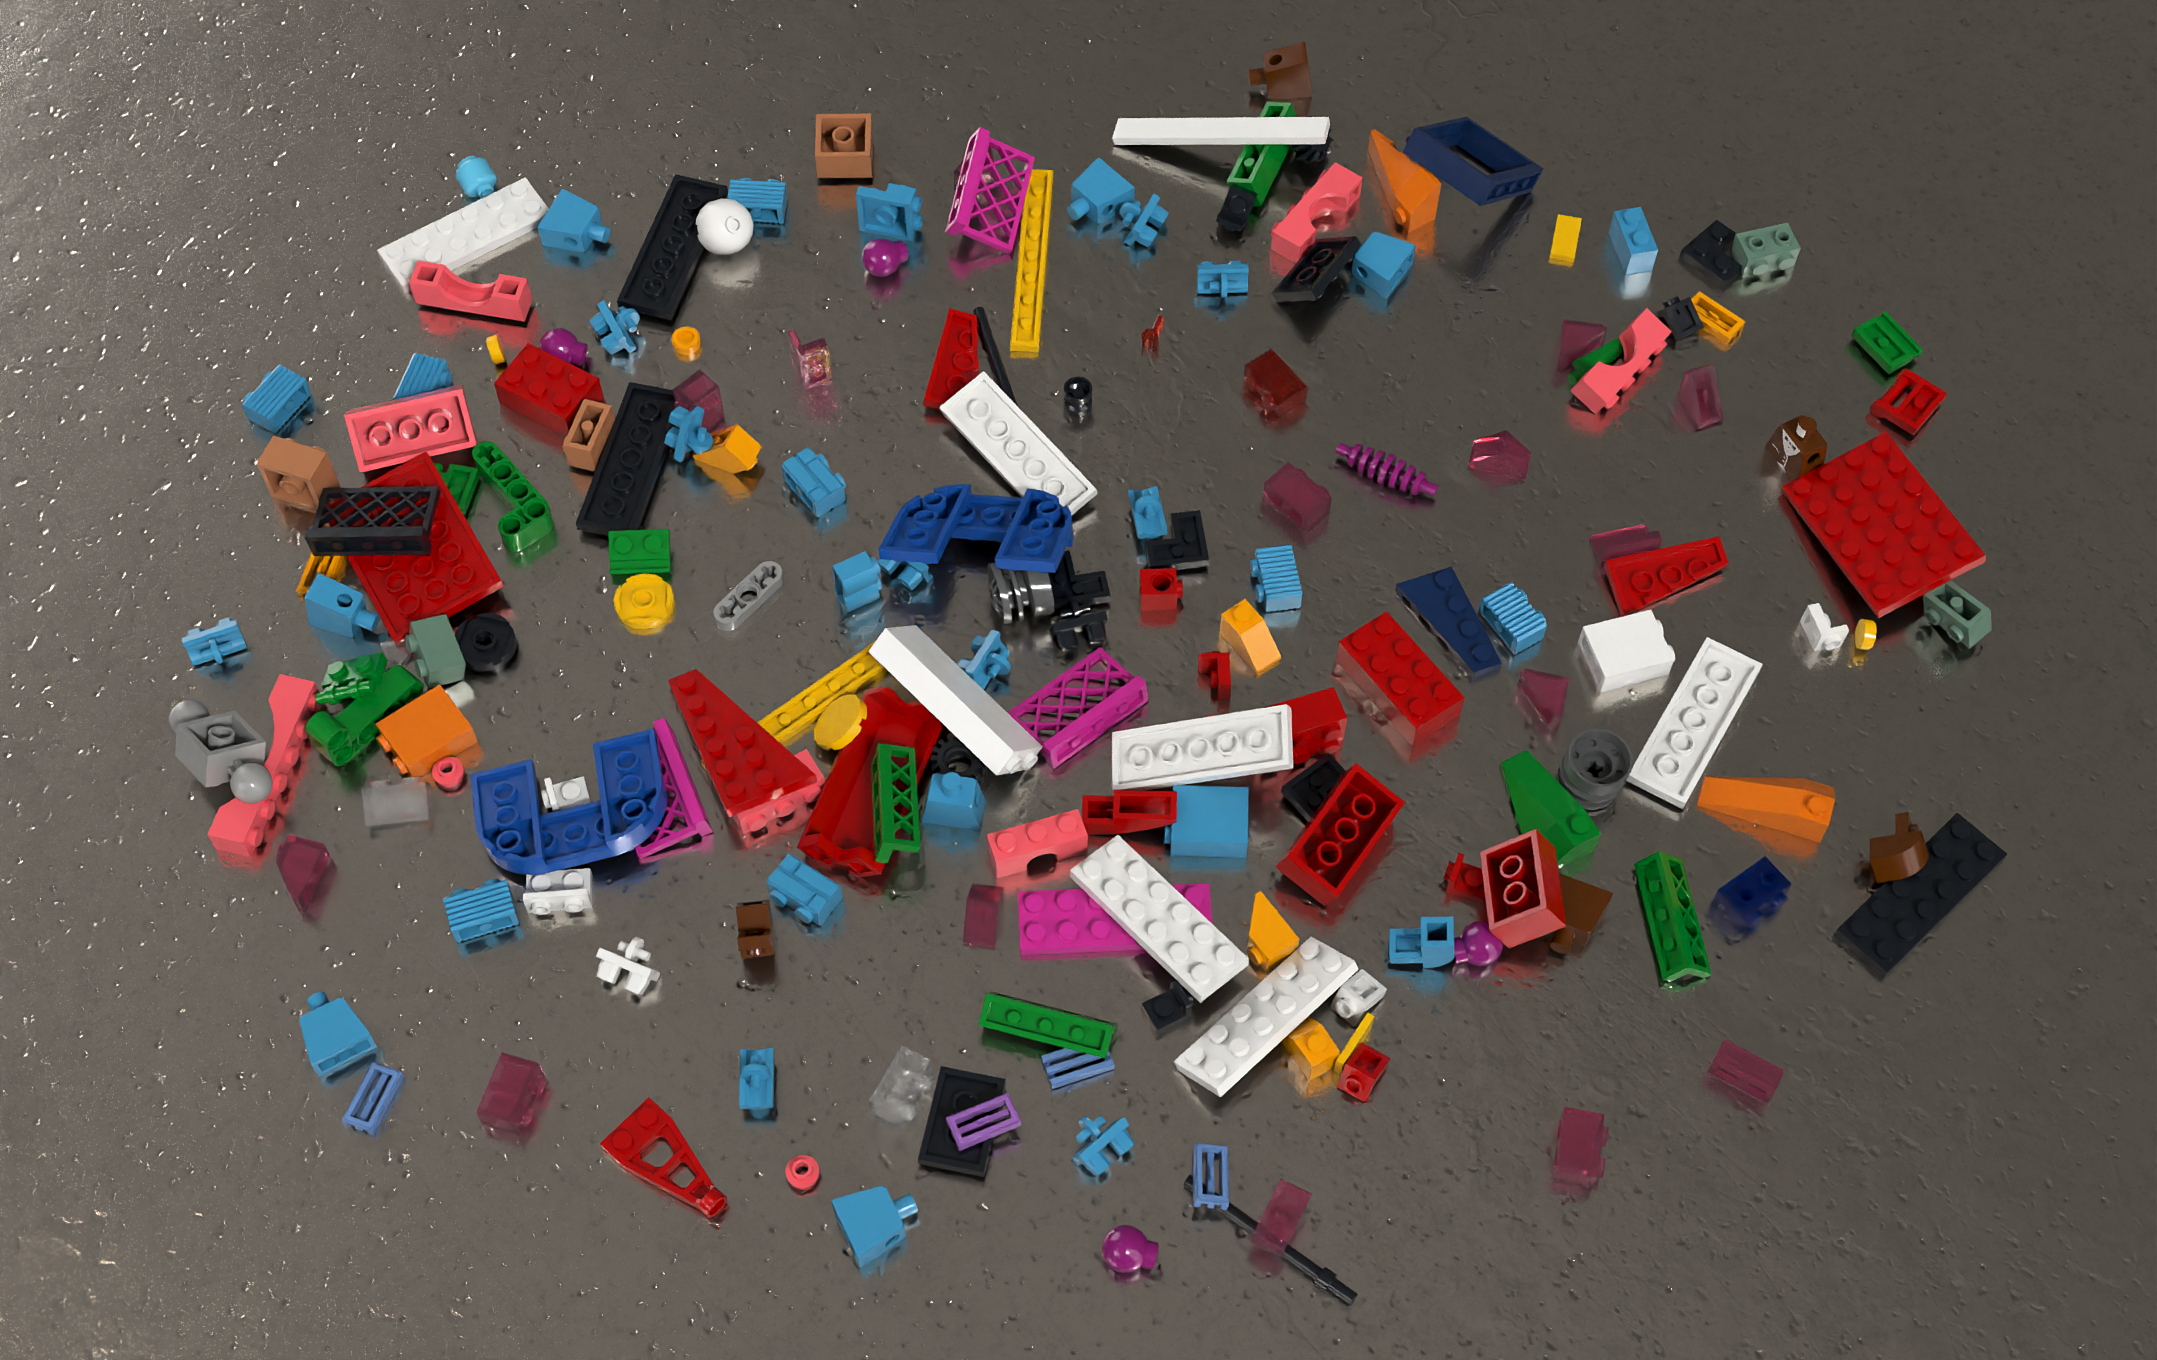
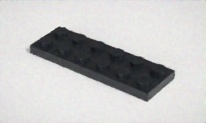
[617,174,728,320]
[576,382,686,536]
[1834,813,2007,978]

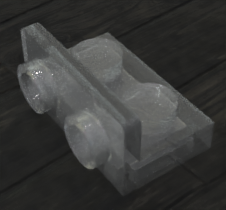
[361,777,431,826]

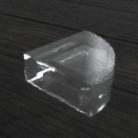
[380,639,412,673]

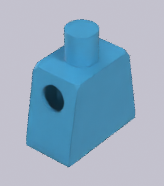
[1066,158,1135,223]
[537,189,611,253]
[1351,232,1416,298]
[304,573,380,638]
[922,772,986,831]
[299,992,377,1077]
[831,1186,918,1268]

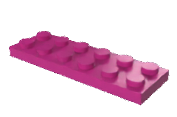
[1018,883,1213,955]

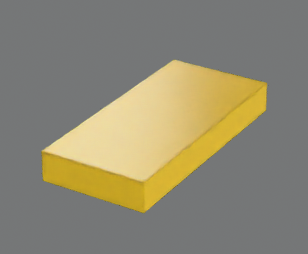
[1549,214,1582,263]
[1334,1012,1375,1075]

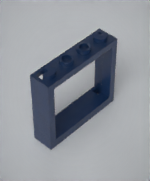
[1403,117,1544,206]

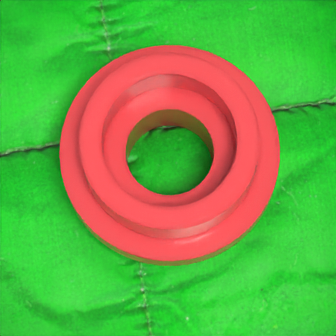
[432,757,464,787]
[785,1155,820,1189]

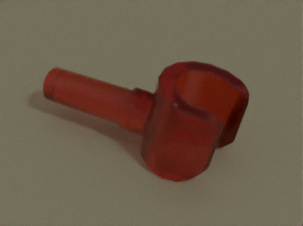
[1141,315,1164,349]

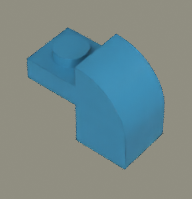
[1389,916,1455,969]

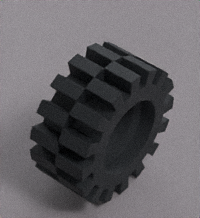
[930,734,987,786]

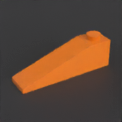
[1368,129,1442,233]
[1697,776,1835,843]

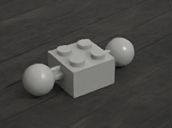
[169,700,273,804]

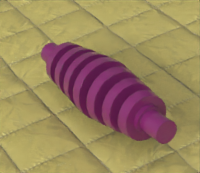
[1336,442,1439,496]

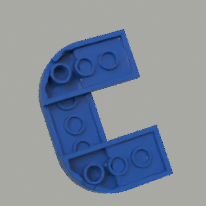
[878,484,1074,573]
[470,728,668,875]

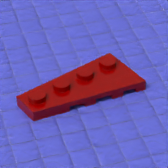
[923,308,979,410]
[1604,536,1729,617]

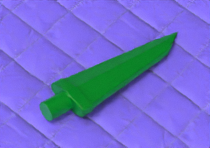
[1568,338,1624,385]

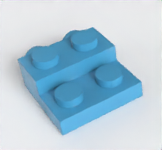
[856,183,923,241]

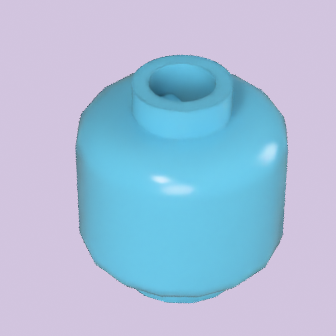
[455,156,497,198]

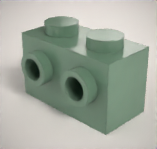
[1730,223,1801,277]
[1923,580,1992,649]
[405,614,466,688]

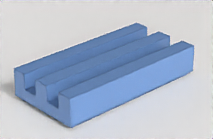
[1041,1048,1115,1089]
[342,1062,404,1135]
[1193,1143,1229,1210]

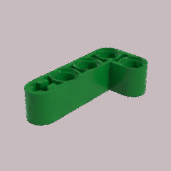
[472,441,554,552]
[305,665,424,766]

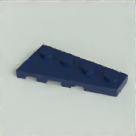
[1396,566,1502,678]

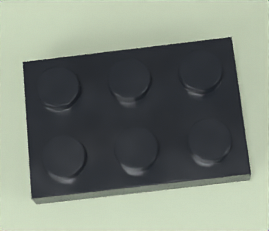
[1271,236,1361,302]
[918,1066,1006,1177]

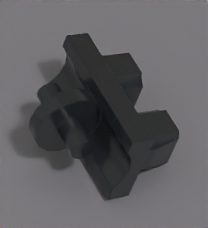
[1050,598,1108,651]

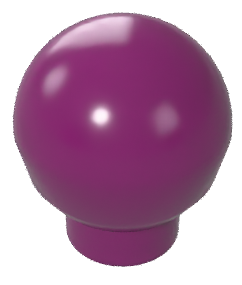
[862,238,908,277]
[539,328,588,366]
[1454,921,1503,966]
[1102,1225,1159,1273]

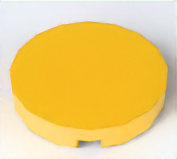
[613,573,675,630]
[814,694,867,751]

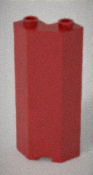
[797,686,944,877]

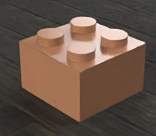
[815,113,873,178]
[256,435,340,511]

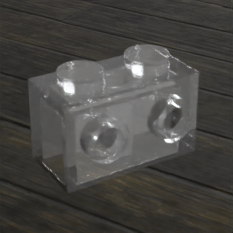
[869,1046,935,1130]

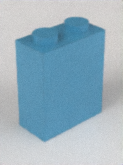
[1164,785,1248,858]

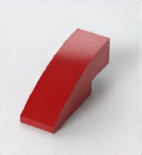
[1082,790,1177,835]

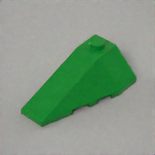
[1500,750,1601,869]

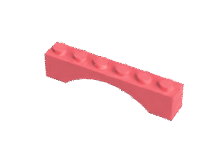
[207,674,322,857]

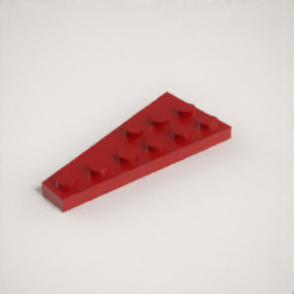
[668,669,817,817]

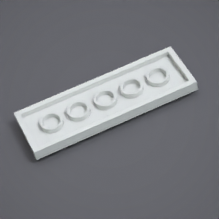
[377,177,549,293]
[939,371,1098,516]
[1626,637,1763,809]
[1112,704,1293,792]
[1070,835,1249,1003]
[1174,937,1358,1097]

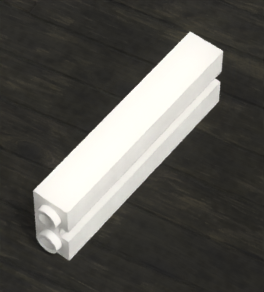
[868,625,1043,776]

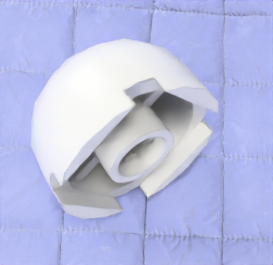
[696,198,754,255]

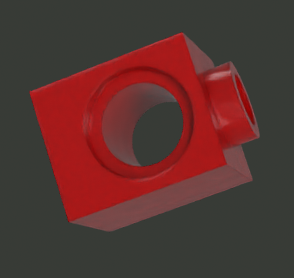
[1139,568,1183,611]

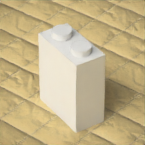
[1578,610,1675,693]

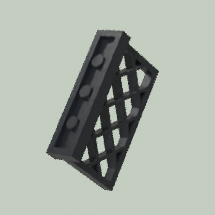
[304,486,441,556]

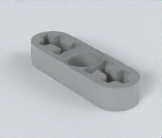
[713,561,784,631]

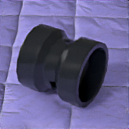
[1064,376,1092,417]

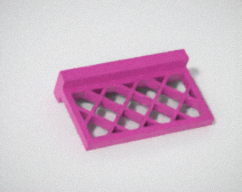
[945,127,1035,254]
[1007,647,1149,769]
[635,717,713,859]

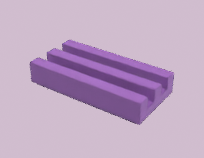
[946,1093,1021,1151]

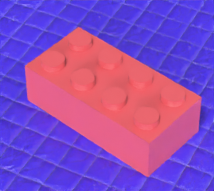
[344,384,477,473]

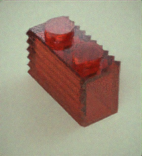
[1243,349,1308,417]

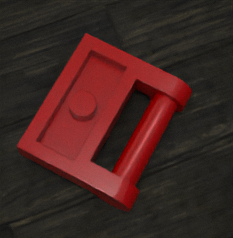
[1870,369,1947,436]

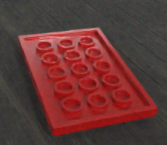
[1782,432,1986,618]
[328,451,504,646]

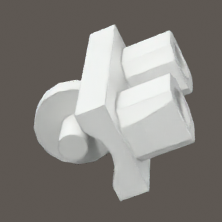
[596,937,660,995]

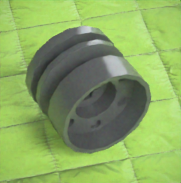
[988,562,1054,625]
[1556,728,1633,810]

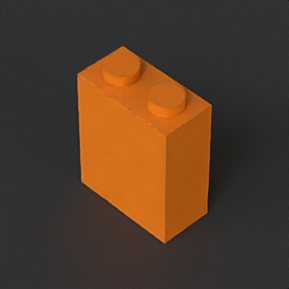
[376,684,478,782]

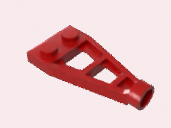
[600,1097,727,1218]

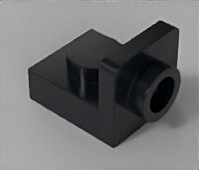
[1216,183,1258,231]
[1656,296,1704,341]
[1141,980,1194,1035]

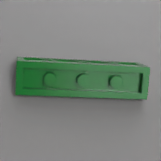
[871,743,920,863]
[1634,851,1712,982]
[978,991,1117,1058]

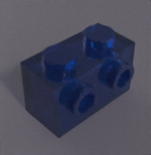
[1711,856,1792,932]

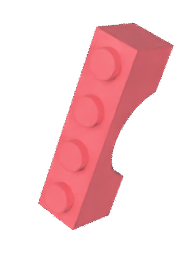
[1270,162,1363,263]
[409,260,533,322]
[1570,308,1672,414]

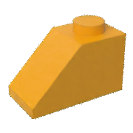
[692,424,762,474]
[1219,599,1281,675]
[1247,891,1300,973]
[1282,1016,1340,1082]

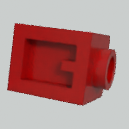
[1198,651,1231,700]
[1443,853,1485,905]
[1337,1042,1391,1102]

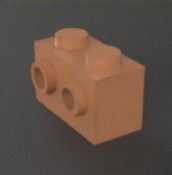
[562,399,615,472]

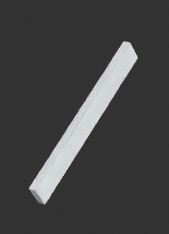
[1112,117,1330,145]

